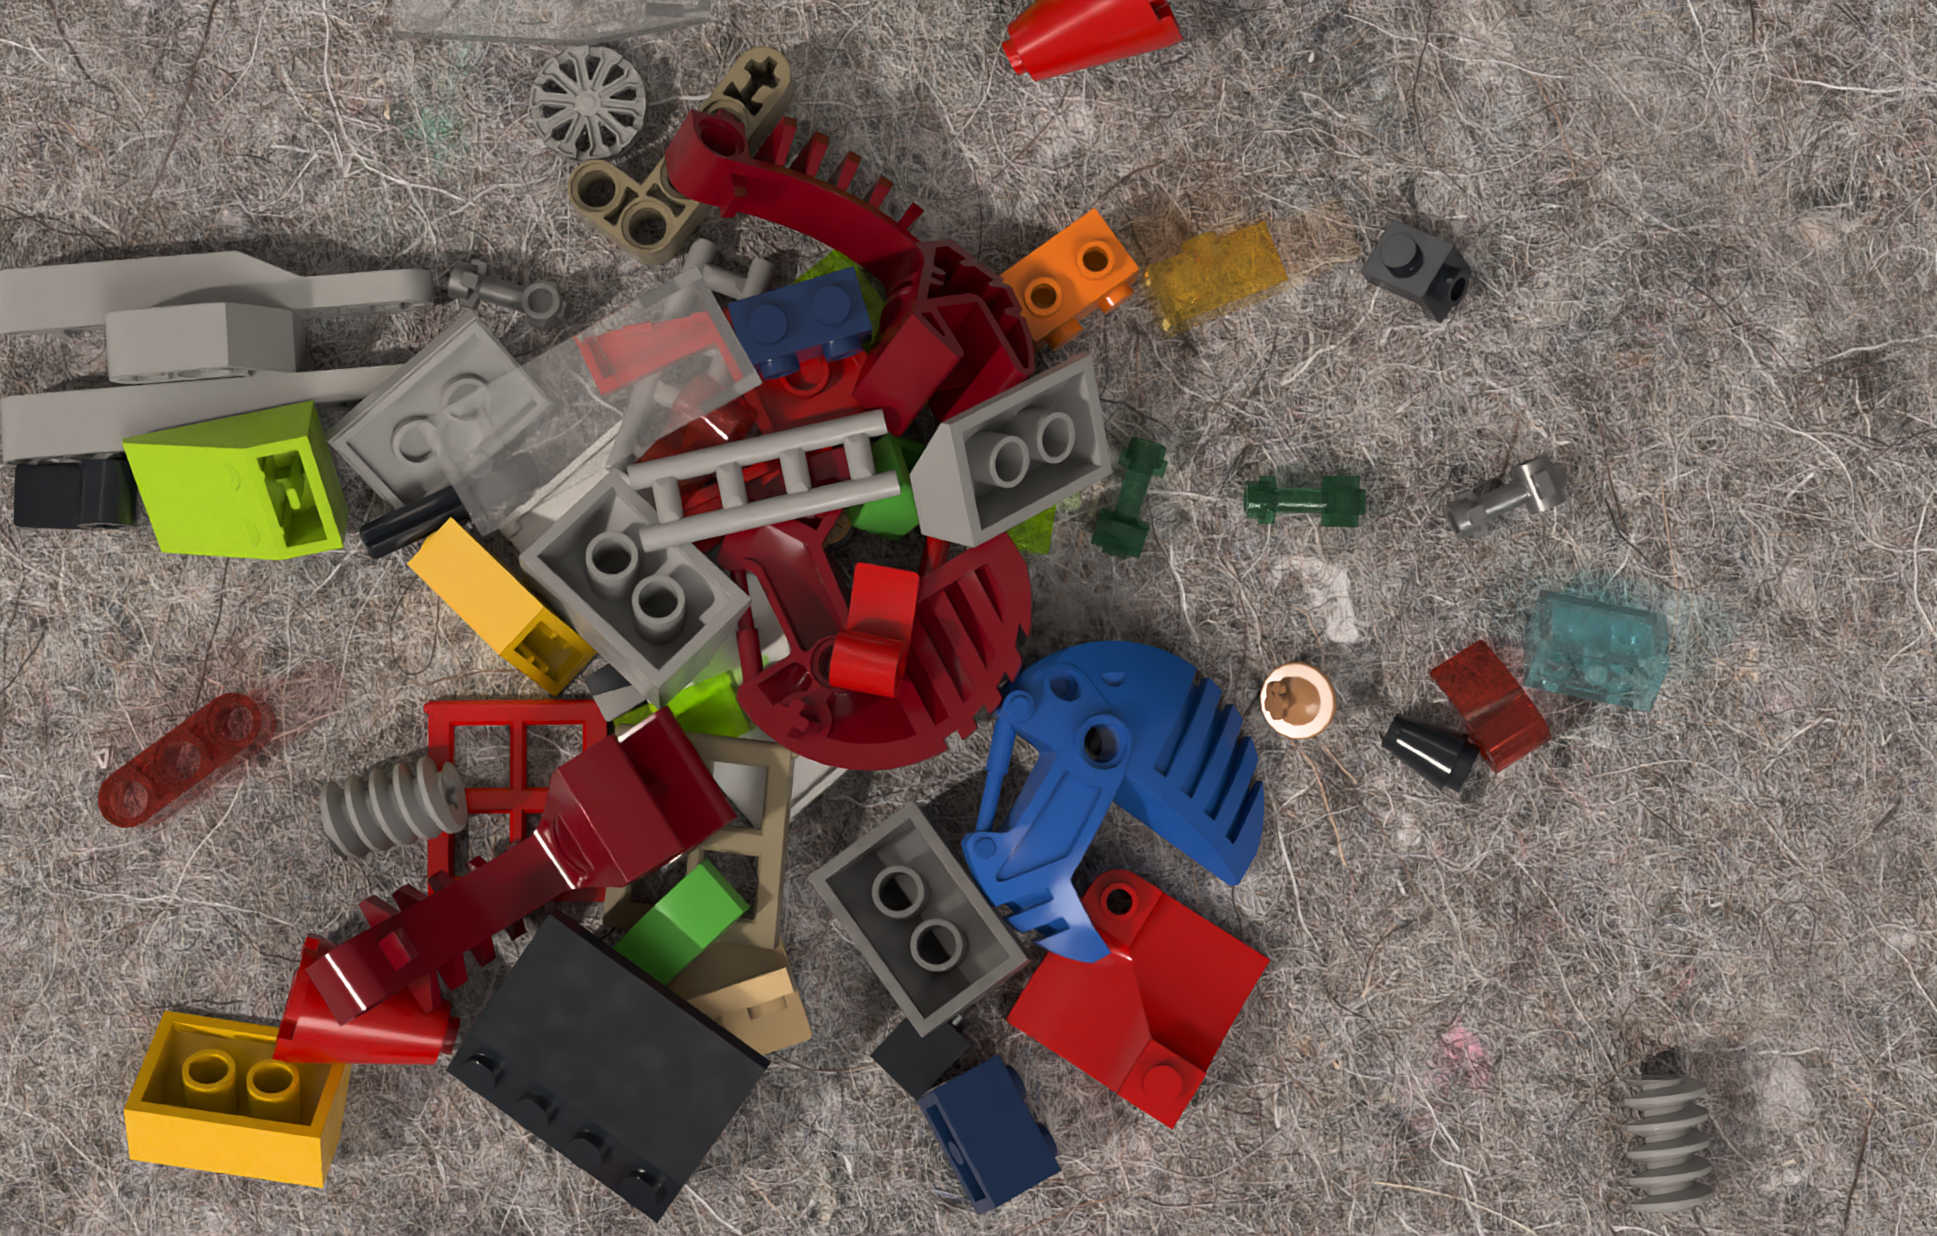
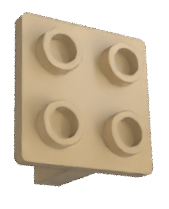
[668,934,813,1055]

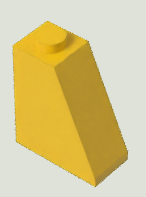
[407,517,597,697]

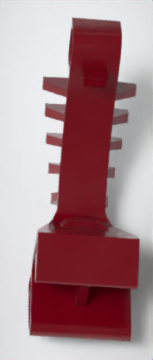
[664,108,1035,437]
[305,705,738,1027]

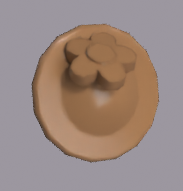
[1260,661,1337,740]

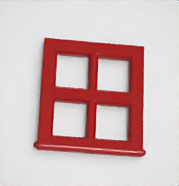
[423,699,609,902]

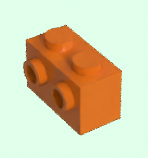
[999,208,1140,353]

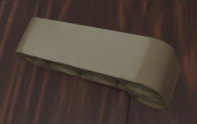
[567,46,794,266]

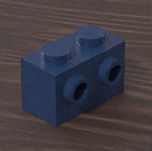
[727,267,872,380]
[917,1054,1061,1215]

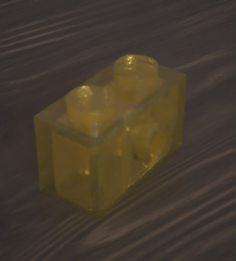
[1141,221,1289,339]

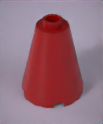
[1001,0,1185,82]
[272,933,461,1065]

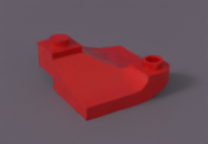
[1004,869,1270,1130]

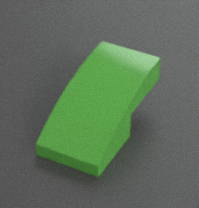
[612,858,750,987]

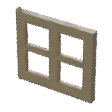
[603,723,799,949]

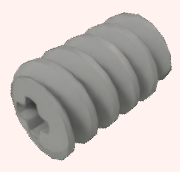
[320,756,468,858]
[1623,1074,1714,1212]

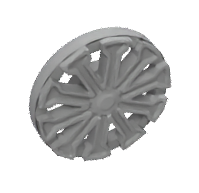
[529,44,649,164]

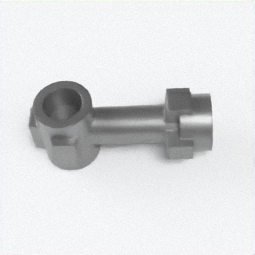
[448,259,571,332]
[1444,453,1567,540]

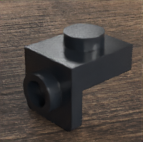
[1360,219,1472,323]

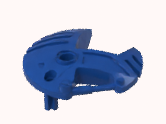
[961,641,1264,963]

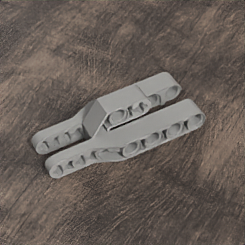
[0,251,434,466]

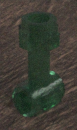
[1090,437,1168,560]
[1243,476,1366,527]

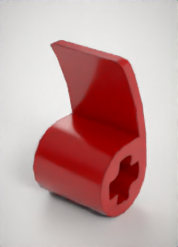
[829,562,920,698]

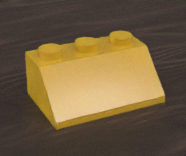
[124,1010,352,1188]

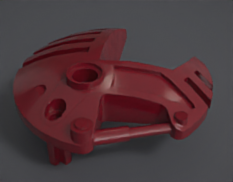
[717,447,1033,771]

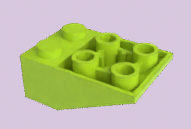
[122,400,349,560]

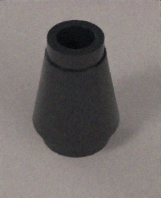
[1380,713,1481,793]

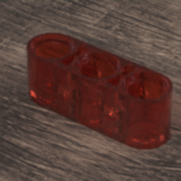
[98,693,276,828]

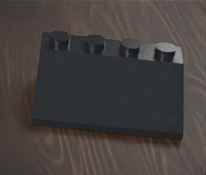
[446,907,771,1223]

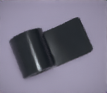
[13,459,138,530]

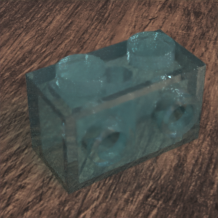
[1523,589,1670,712]

